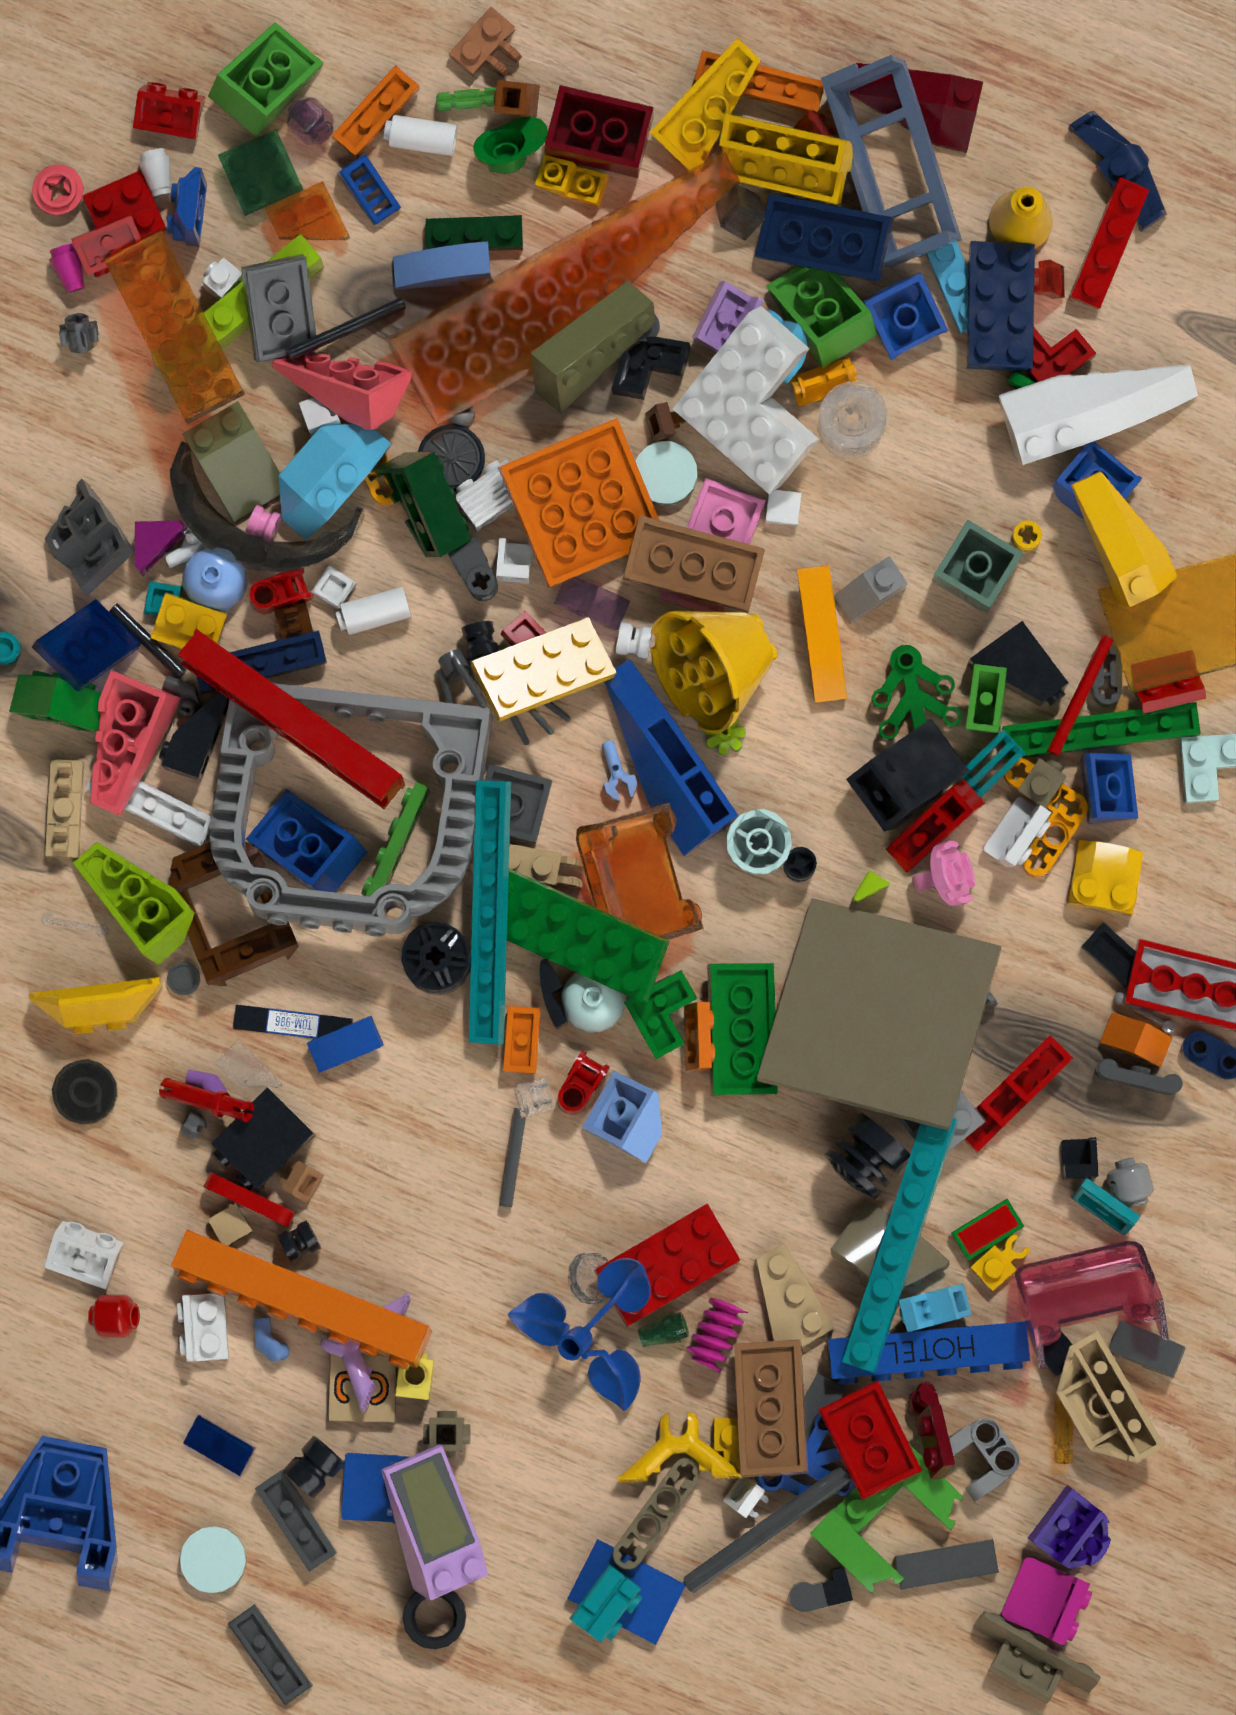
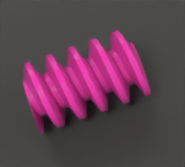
[685,1298,748,1373]

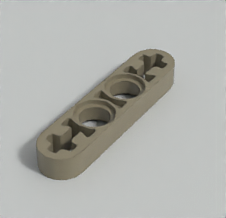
[612,1458,701,1570]

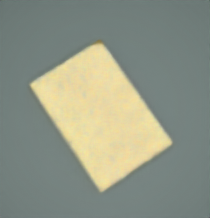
[1098,554,1236,693]

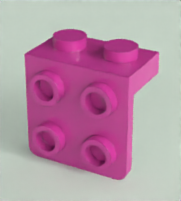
[1001,1557,1092,1646]

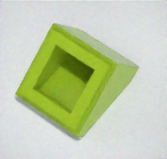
[852,871,890,904]

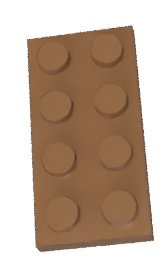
[623,515,765,613]
[734,1339,808,1478]

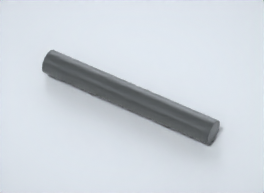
[499,1108,527,1207]

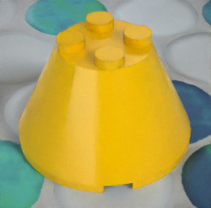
[650,611,778,734]

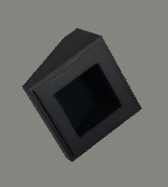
[1034,1330,1073,1377]

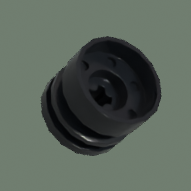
[401,922,471,995]
[824,1112,910,1200]

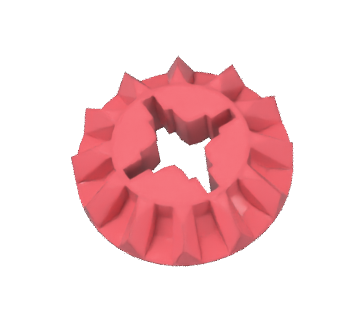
[32,165,84,216]

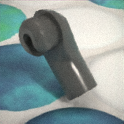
[162,675,201,718]

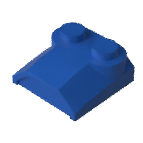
[167,167,207,247]
[862,272,949,360]
[1052,441,1142,521]

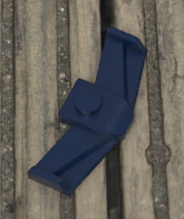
[1068,111,1167,232]

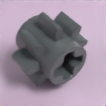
[59,313,99,353]

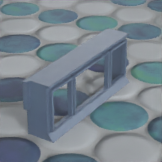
[821,55,962,268]

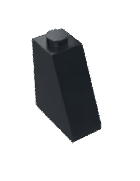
[968,621,1069,707]

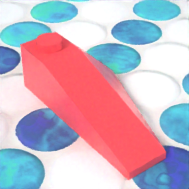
[272,352,412,430]
[90,670,181,816]

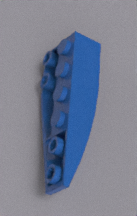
[604,659,739,856]

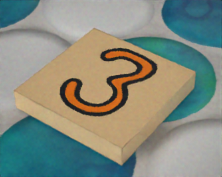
[329,1354,397,1422]

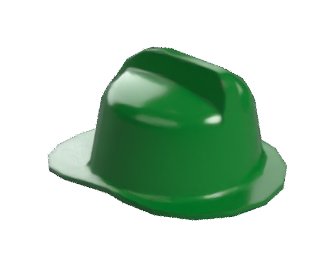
[473,117,548,174]

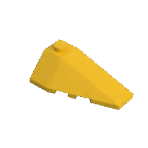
[1071,471,1177,607]

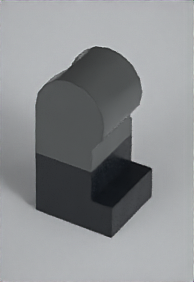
[789,1566,853,1612]

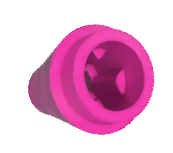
[49,243,85,293]

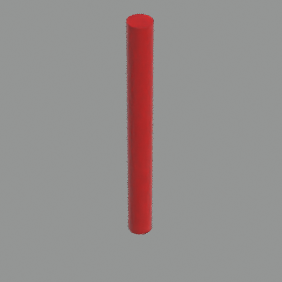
[1047,635,1114,756]

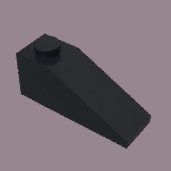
[159,692,229,782]

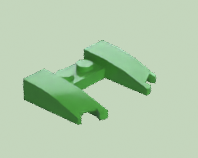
[810,1444,963,1593]

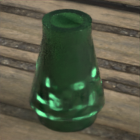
[638,1311,689,1347]

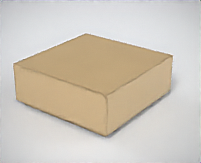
[207,1203,253,1246]

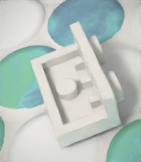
[983,797,1051,868]

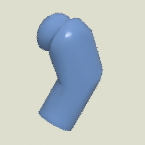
[254,1318,289,1362]

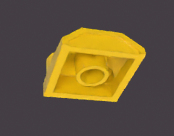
[1067,840,1143,916]

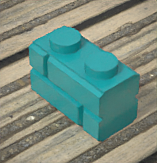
[569,1564,643,1643]

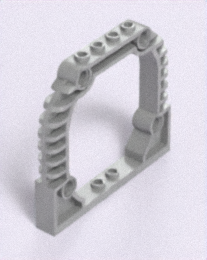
[210,683,493,937]

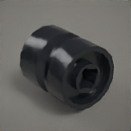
[282,1435,345,1499]

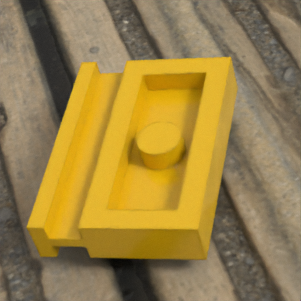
[150,593,227,649]

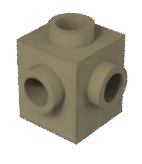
[423,1411,471,1458]

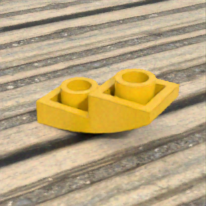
[535,155,609,208]

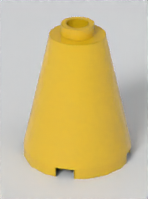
[989,186,1053,249]

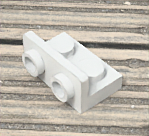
[44,1221,124,1290]
[177,1293,229,1362]

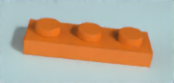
[332,65,420,159]

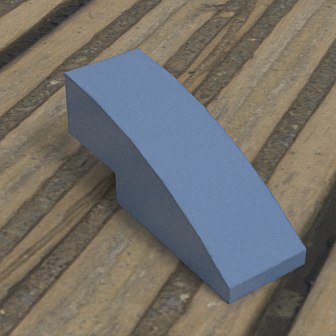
[393,241,491,290]

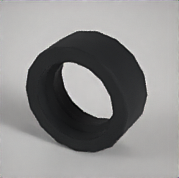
[402,1591,466,1650]

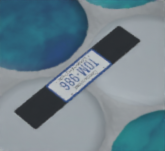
[233,1005,353,1039]

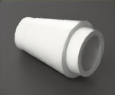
[138,148,171,198]

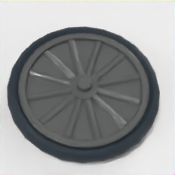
[418,424,485,491]

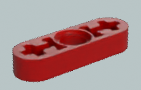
[203,1172,296,1227]

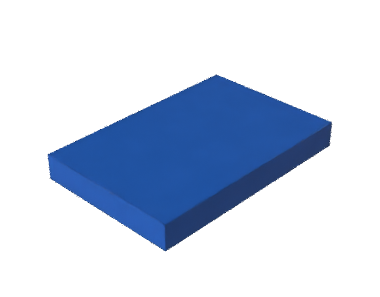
[567,1539,686,1645]

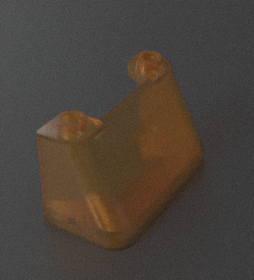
[576,802,704,940]

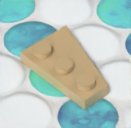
[756,1242,835,1347]

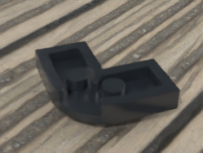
[611,337,691,400]

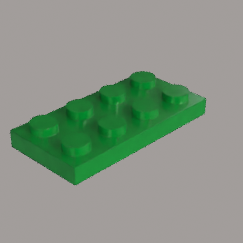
[707,963,778,1096]

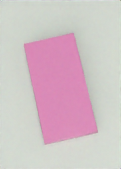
[660,478,766,612]

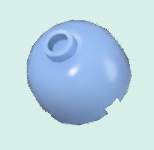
[182,547,248,612]

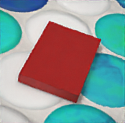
[818,1380,922,1500]

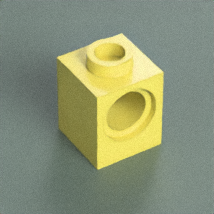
[395,1353,435,1400]

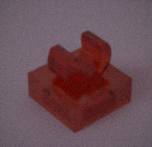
[793,110,835,137]
[1034,260,1065,299]

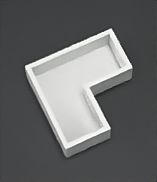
[673,306,819,494]

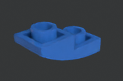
[307,1016,384,1073]

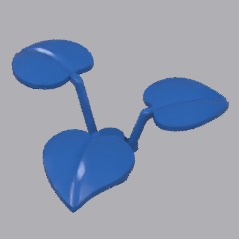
[508,1258,651,1411]

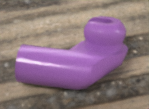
[185,1069,227,1093]

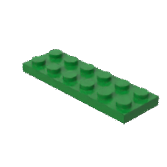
[507,868,670,1003]

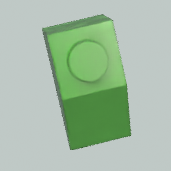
[966,664,1007,735]

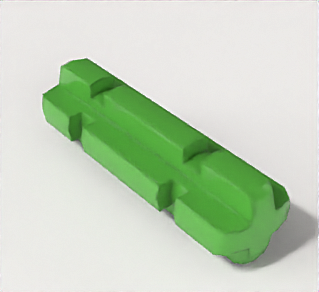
[436,87,496,112]

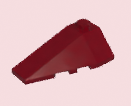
[849,63,983,153]

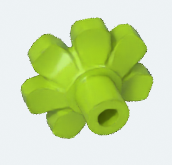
[704,718,746,756]

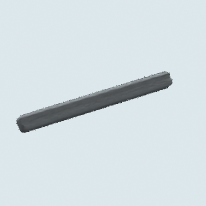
[683,1466,851,1593]

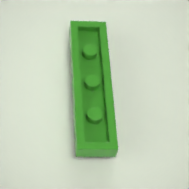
[361,782,430,897]

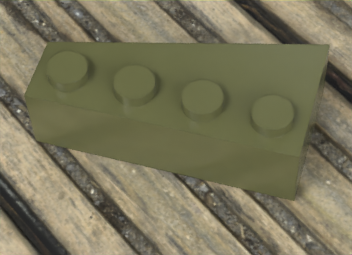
[531,281,655,414]

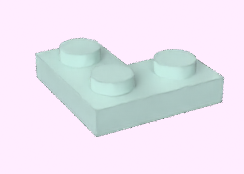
[1180,734,1236,804]

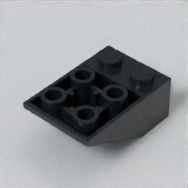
[846,719,970,832]

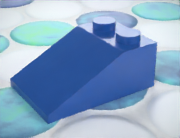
[246,789,368,892]

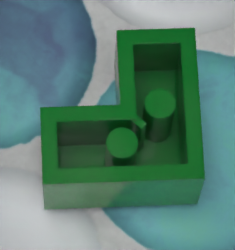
[9,670,101,732]

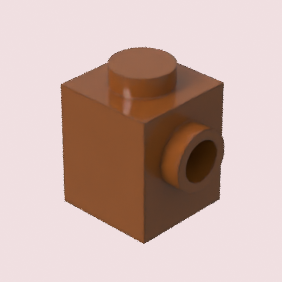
[494,80,540,117]

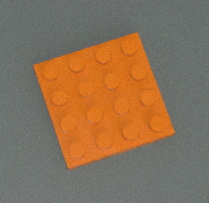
[498,418,659,588]

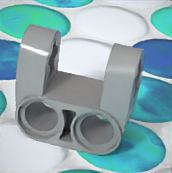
[949,1418,1020,1502]

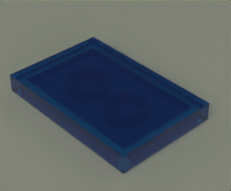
[32,599,142,692]

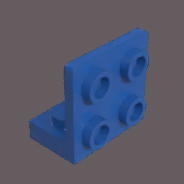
[342,1453,412,1524]

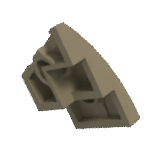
[831,1201,950,1289]

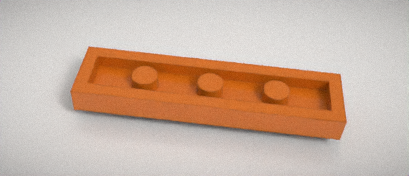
[694,50,824,115]

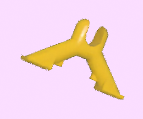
[616,1412,743,1484]

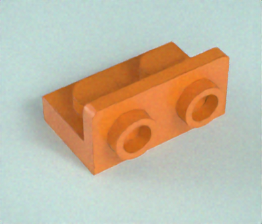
[684,1002,715,1071]

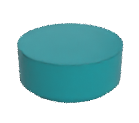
[0,632,21,666]

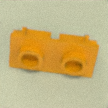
[789,358,859,408]

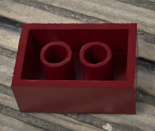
[544,85,654,178]

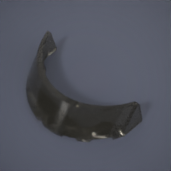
[170,441,365,572]

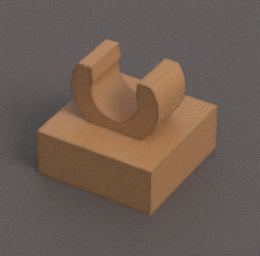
[278,1160,324,1204]

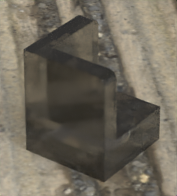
[715,182,765,241]

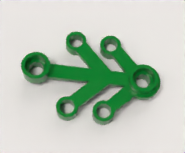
[871,645,962,741]

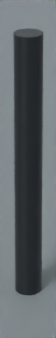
[285,297,406,361]

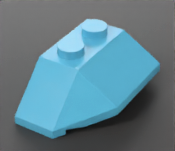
[278,423,391,541]

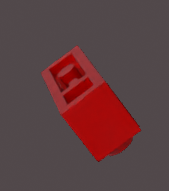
[886,779,985,873]

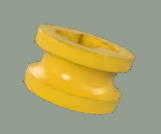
[1012,520,1042,552]

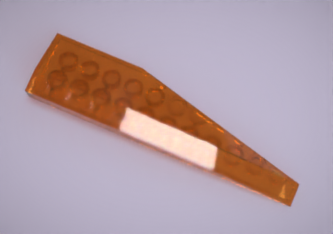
[385,152,740,425]

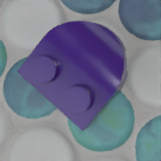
[1028,1485,1111,1569]

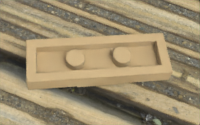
[45,759,84,859]

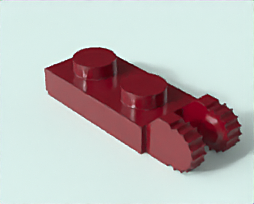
[908,1381,955,1479]

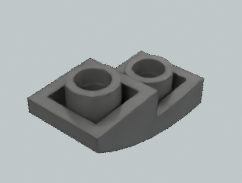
[1109,1321,1186,1378]

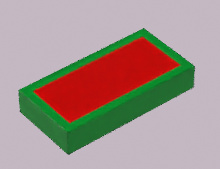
[951,1199,1025,1261]

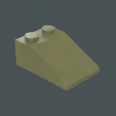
[182,401,280,523]

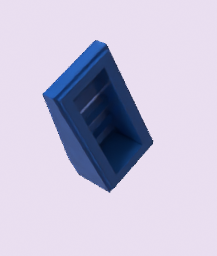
[337,154,401,226]

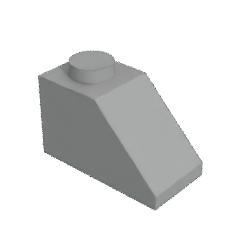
[834,556,907,624]

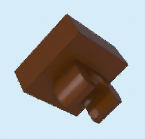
[645,402,686,443]
[274,602,313,639]

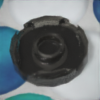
[52,1059,118,1125]

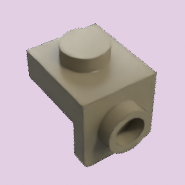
[1017,757,1067,808]

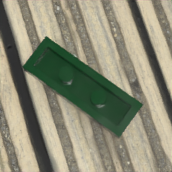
[426,215,523,251]

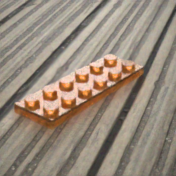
[104,231,245,424]

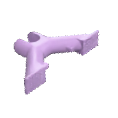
[321,1292,411,1413]

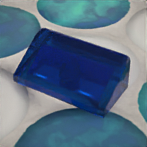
[183,1414,257,1476]

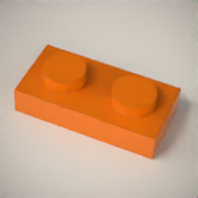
[503,1006,541,1074]

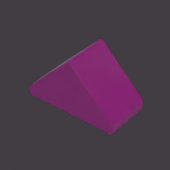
[135,521,187,577]

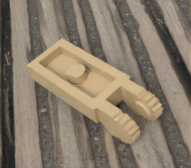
[509,844,587,888]

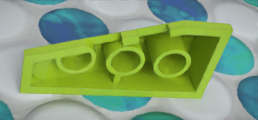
[73,842,195,965]

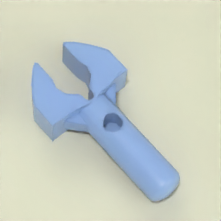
[602,740,637,803]

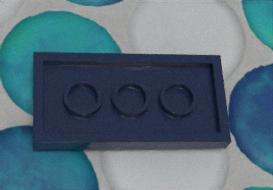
[755,194,894,282]
[967,241,1035,372]

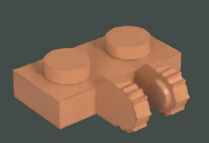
[449,7,522,77]

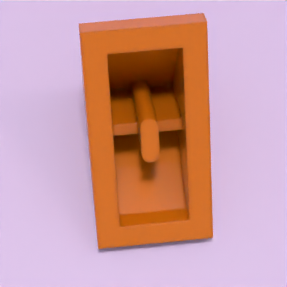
[1099,1012,1173,1068]

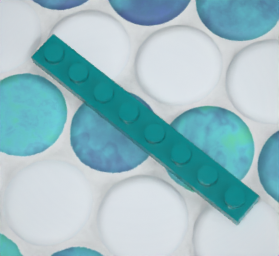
[469,780,511,1045]
[842,1118,958,1373]

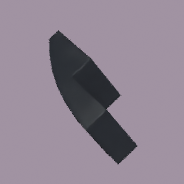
[540,958,568,1030]

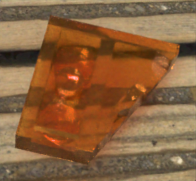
[265,181,350,240]

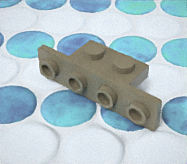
[973,1611,1101,1704]

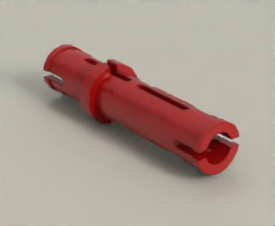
[159,1077,254,1122]

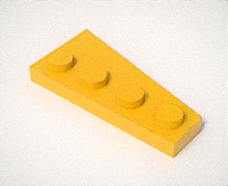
[649,37,761,177]

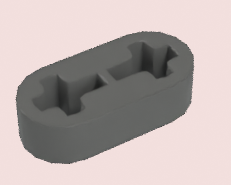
[1091,645,1122,707]

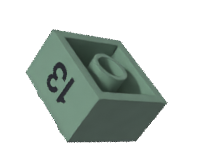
[932,520,1023,614]

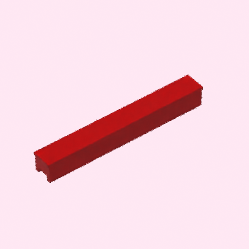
[177,629,405,809]

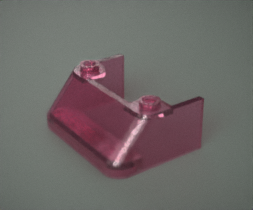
[1015,1241,1169,1369]

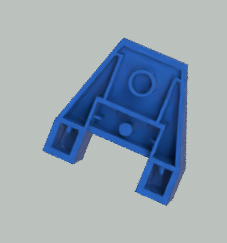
[0,1436,118,1592]

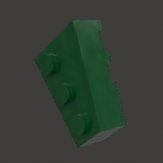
[374,452,471,557]

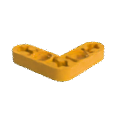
[1003,758,1088,878]

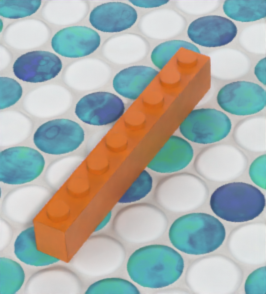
[171,1230,432,1370]

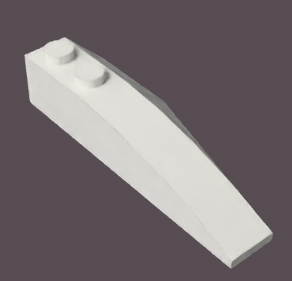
[998,365,1198,465]

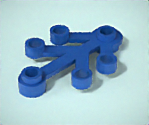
[754,1413,854,1496]

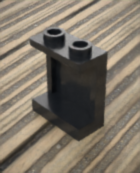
[211,1087,316,1191]

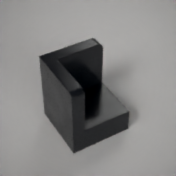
[1061,1137,1099,1180]

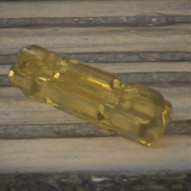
[1054,1399,1073,1464]

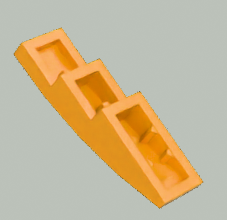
[797,564,847,703]

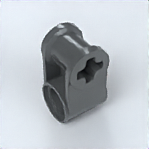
[448,536,498,601]

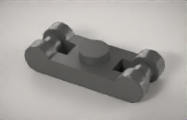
[1095,1059,1183,1095]

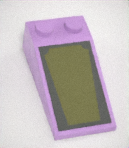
[381,1444,488,1601]

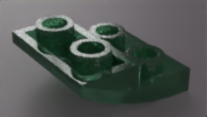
[218,129,303,216]

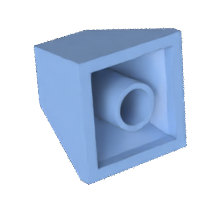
[581,1071,662,1163]

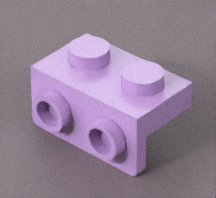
[692,281,764,353]

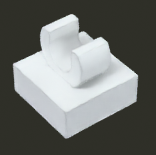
[723,1477,769,1518]

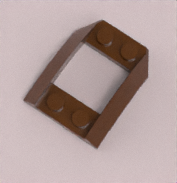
[168,842,299,986]

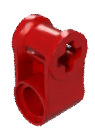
[249,566,314,615]
[558,1050,611,1115]

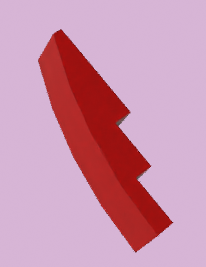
[963,1035,1073,1153]

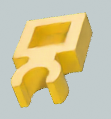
[970,1234,1030,1292]
[714,1418,740,1471]

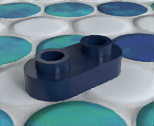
[1181,1031,1236,1080]

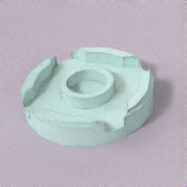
[636,441,697,506]
[180,1526,246,1593]

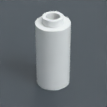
[384,115,458,156]
[336,586,411,635]

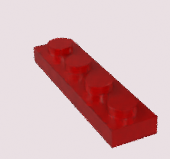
[1069,177,1149,310]

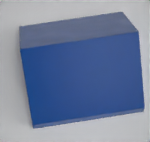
[1080,753,1138,824]

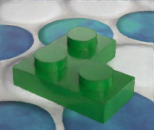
[624,970,698,1059]

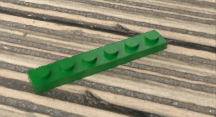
[1002,702,1201,760]

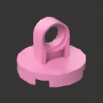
[912,840,975,907]

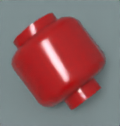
[88,1294,140,1338]

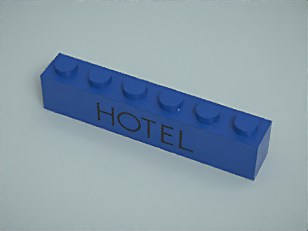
[827,1321,1030,1385]

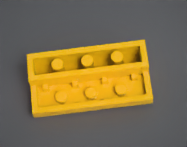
[717,114,853,204]

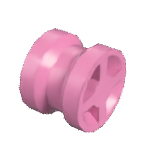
[245,505,282,544]

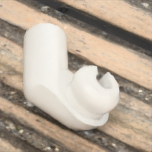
[164,526,205,568]

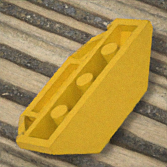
[28,977,163,1035]

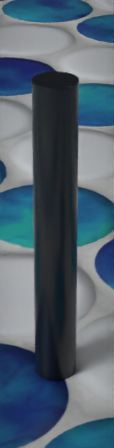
[109,603,187,679]

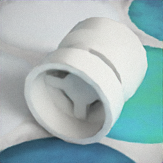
[616,622,652,659]

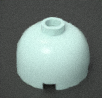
[726,809,792,875]
[561,972,625,1033]

